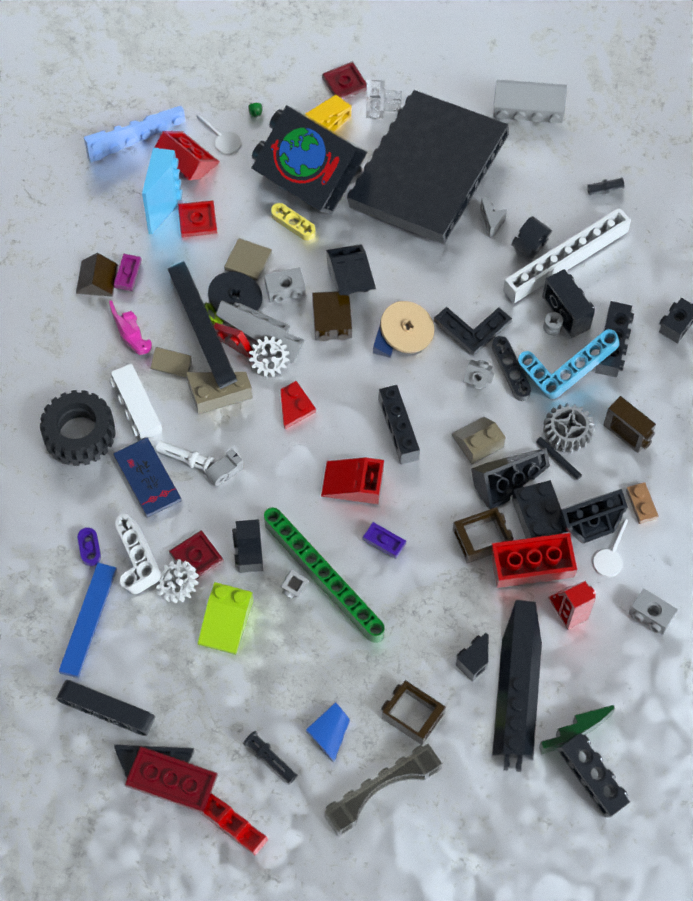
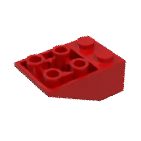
[321,457,384,505]

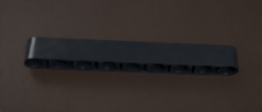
[167,261,238,389]

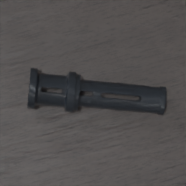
[243,731,298,785]

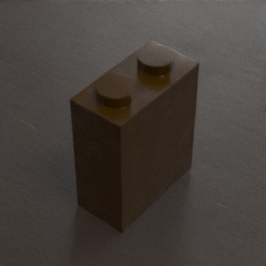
[312,291,352,341]

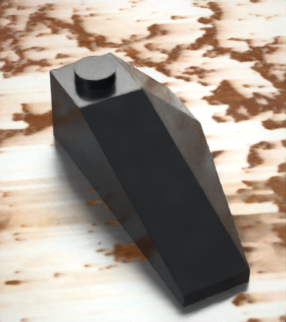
[471,448,550,509]

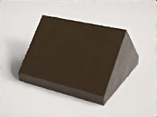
[76,252,118,297]

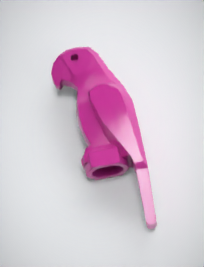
[109,300,152,355]

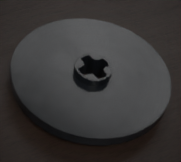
[208,272,263,312]

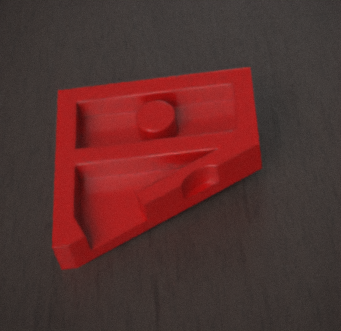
[213,323,254,359]
[280,381,316,429]

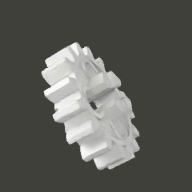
[249,336,290,377]
[156,560,199,603]

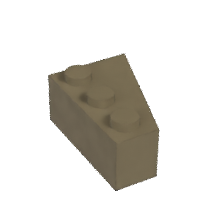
[186,372,253,414]

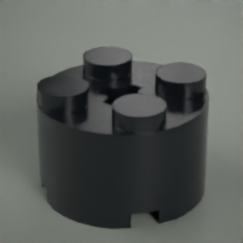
[511,216,553,260]

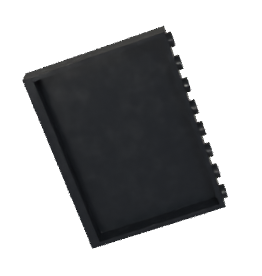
[347,90,509,245]

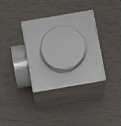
[280,570,309,599]

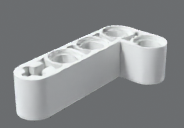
[115,514,161,594]

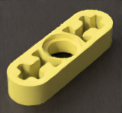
[271,203,316,240]

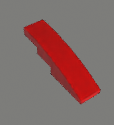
[201,793,269,856]

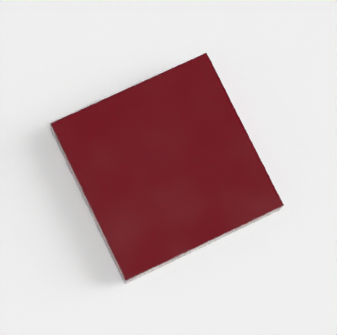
[322,61,369,100]
[169,530,224,580]

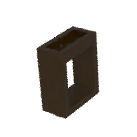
[603,396,656,453]
[452,507,514,563]
[381,680,446,745]

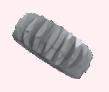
[543,403,595,453]

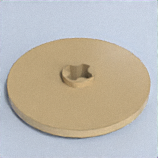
[380,301,434,353]

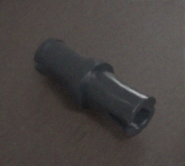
[587,177,625,196]

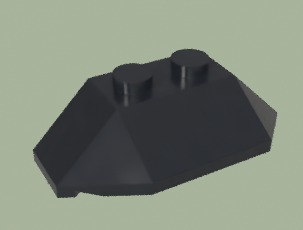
[559,489,628,544]

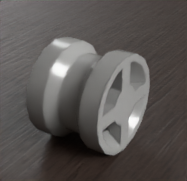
[543,312,563,335]

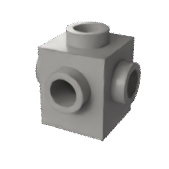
[463,360,494,389]

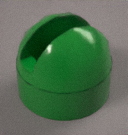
[248,103,263,117]

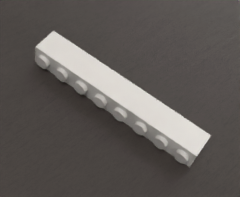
[503,208,631,303]

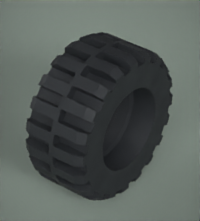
[40,390,116,466]

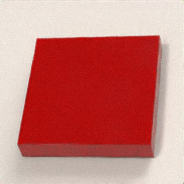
[178,200,217,238]

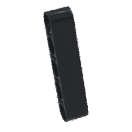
[56,680,156,736]

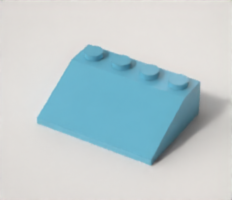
[142,148,182,234]

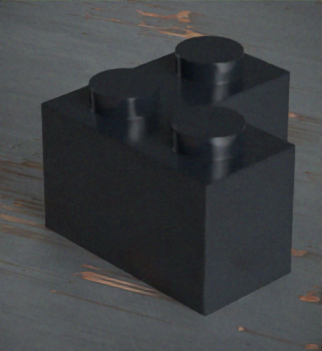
[232,519,263,573]

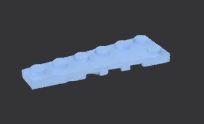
[84,105,185,163]

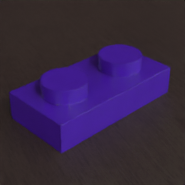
[363,522,406,559]

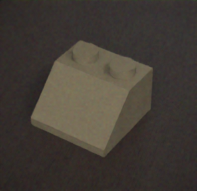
[452,417,506,465]

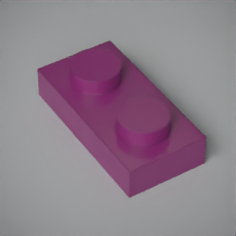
[114,254,142,291]

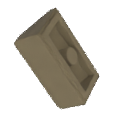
[151,347,192,378]

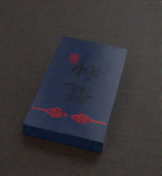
[113,437,182,518]

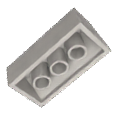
[493,80,567,123]

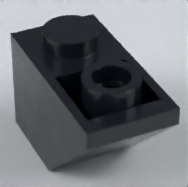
[456,633,489,682]

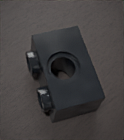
[659,297,693,344]

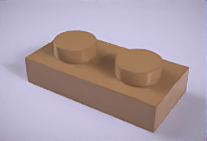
[626,482,659,524]

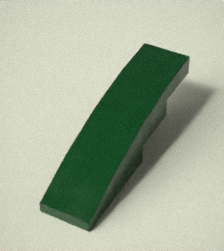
[539,705,615,755]

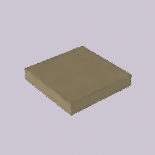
[224,238,272,281]

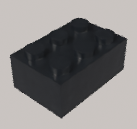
[542,269,595,338]
[512,480,569,539]

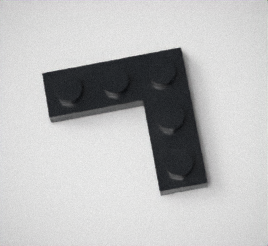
[434,307,512,356]

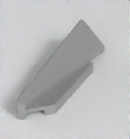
[216,301,305,363]

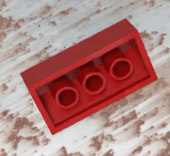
[492,533,577,588]

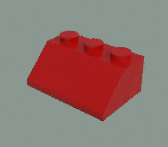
[154,131,220,180]

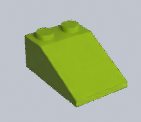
[198,582,254,655]

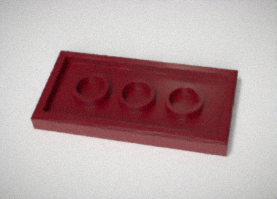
[124,746,218,814]

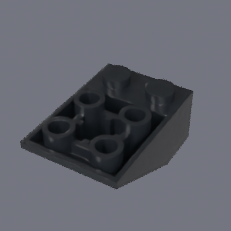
[326,244,376,295]

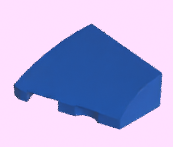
[306,702,350,762]

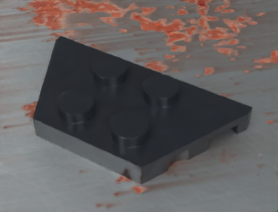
[114,745,195,778]

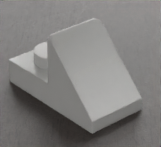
[480,197,507,238]

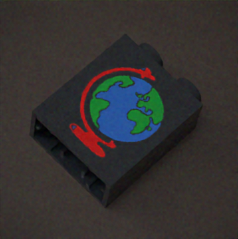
[251,105,368,215]

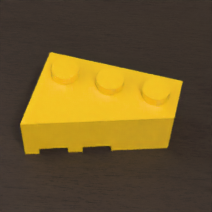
[305,95,352,132]

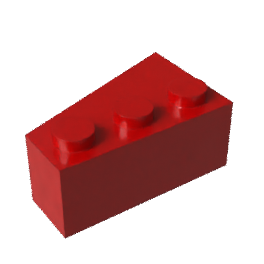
[548,581,596,630]

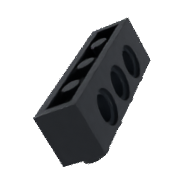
[595,301,634,377]
[378,384,420,465]
[556,733,630,818]

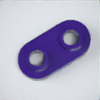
[77,527,101,566]

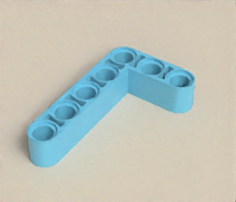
[518,329,620,399]

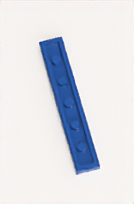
[59,563,117,678]

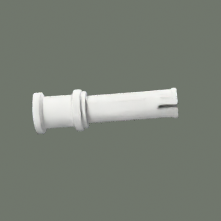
[156,440,214,473]

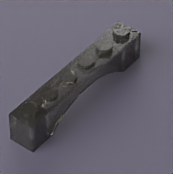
[324,744,442,837]

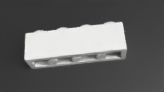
[110,363,163,440]

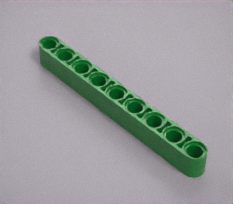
[264,507,385,643]

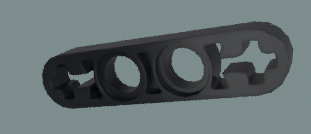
[492,336,531,401]

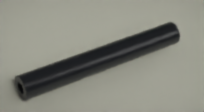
[536,437,582,480]

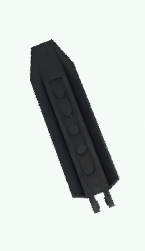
[492,600,542,772]

